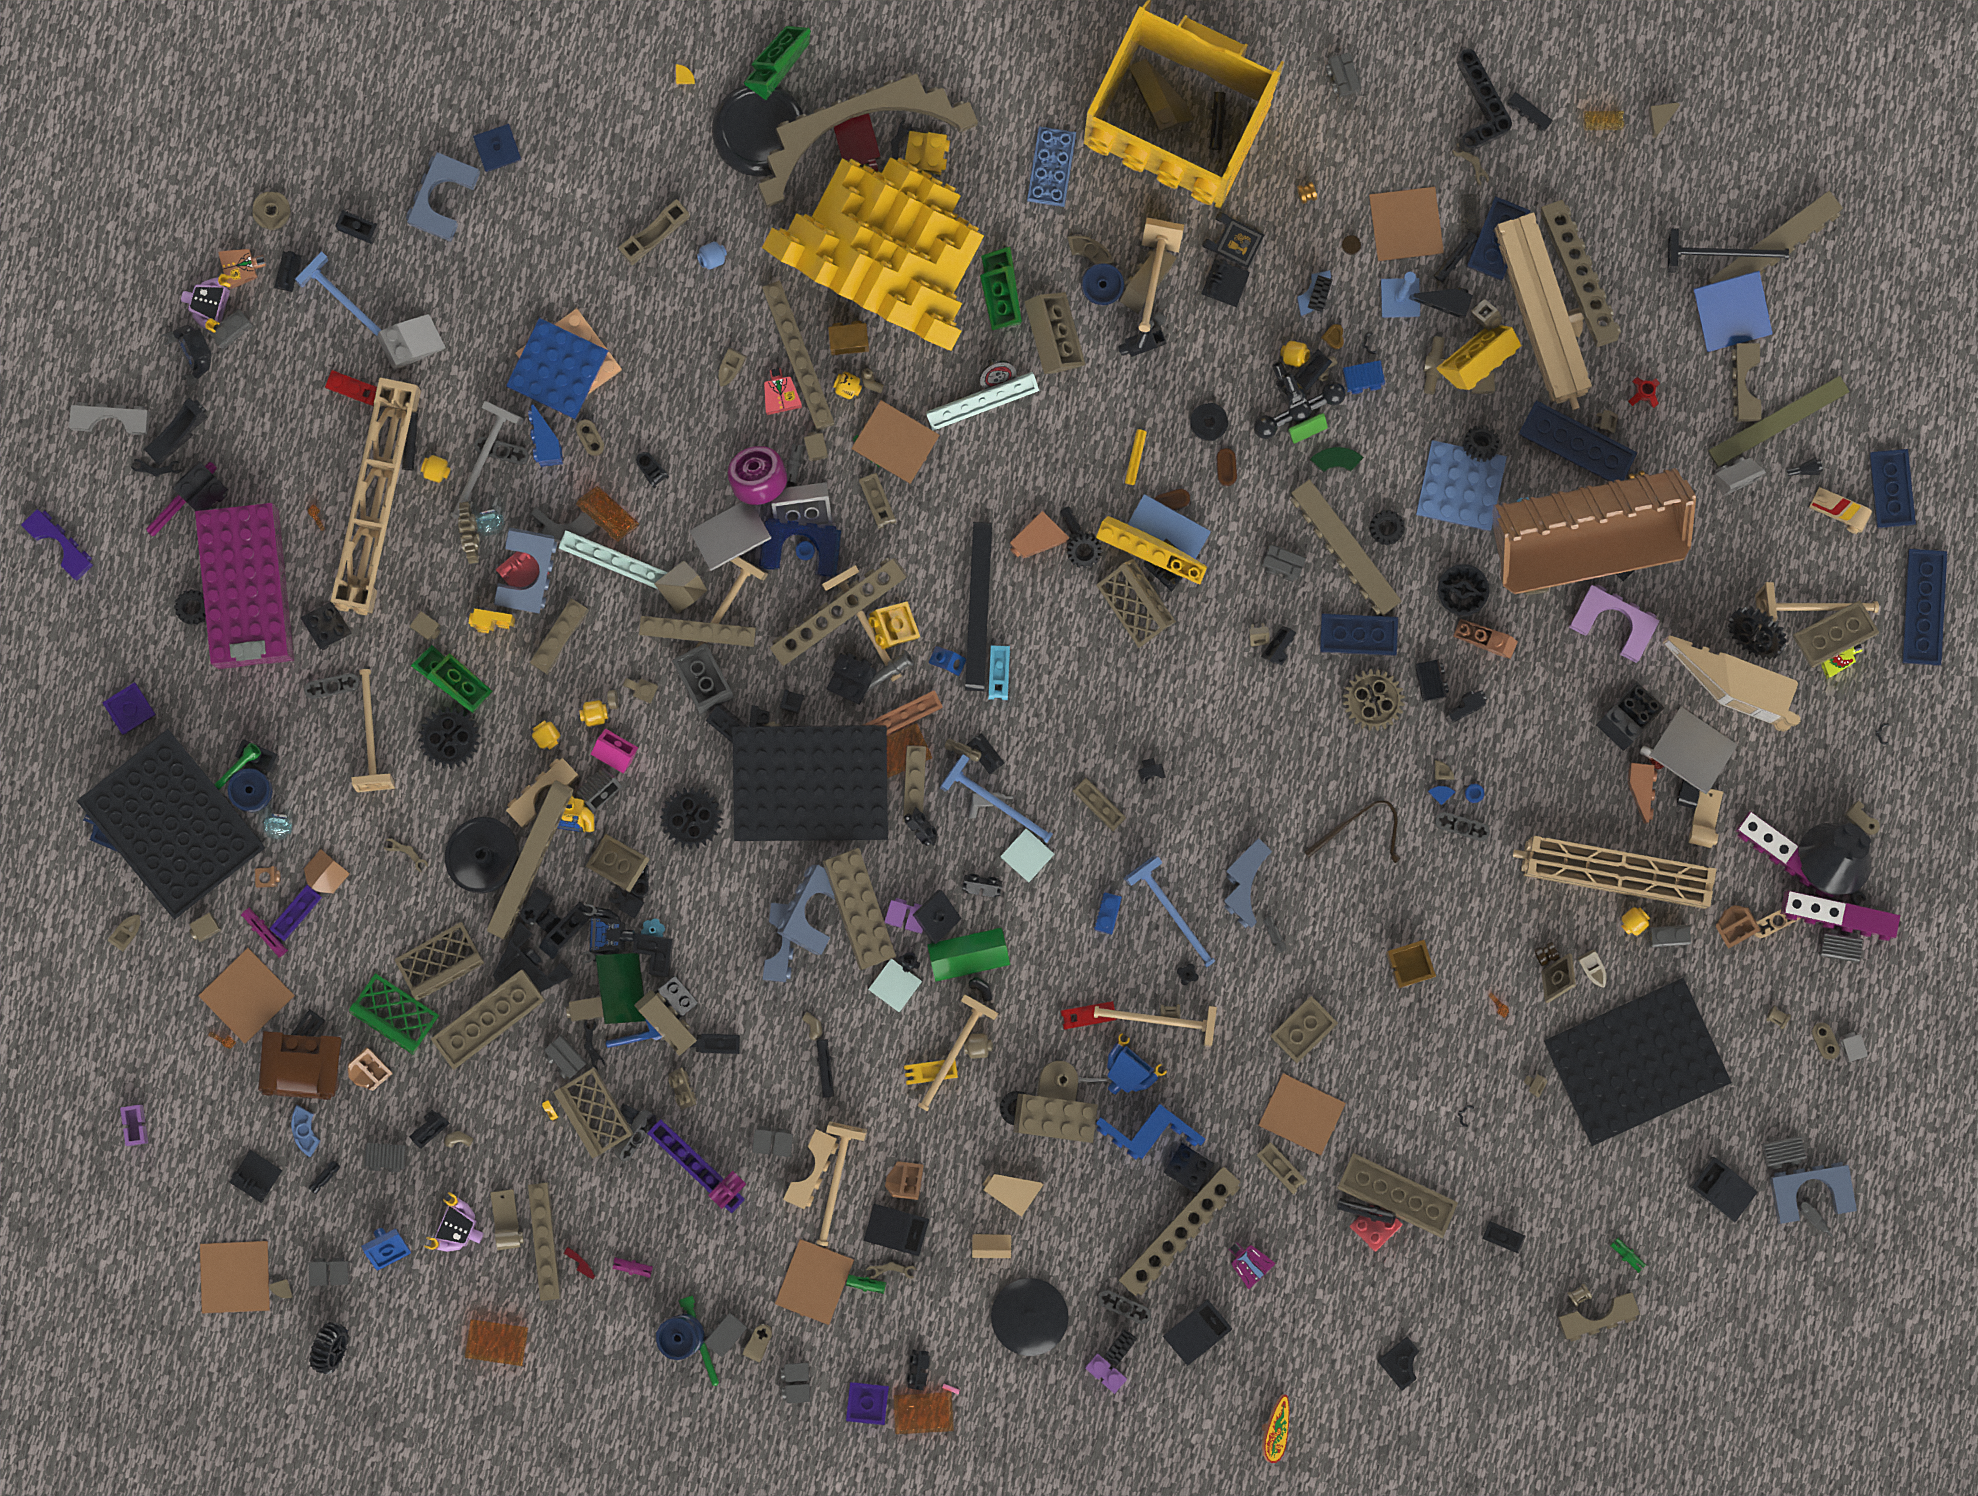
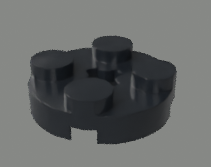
[1190,403,1228,441]

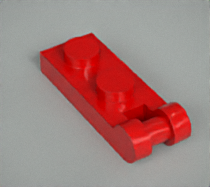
[325,370,377,407]
[1060,1001,1117,1030]

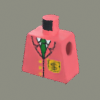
[764,368,802,415]

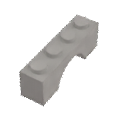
[69,402,150,435]

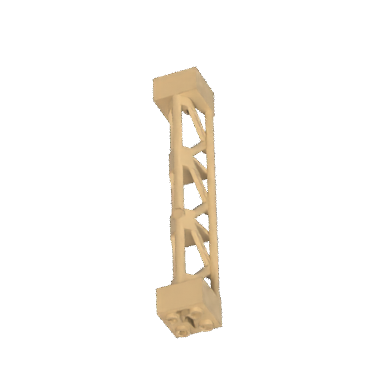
[331,378,421,616]

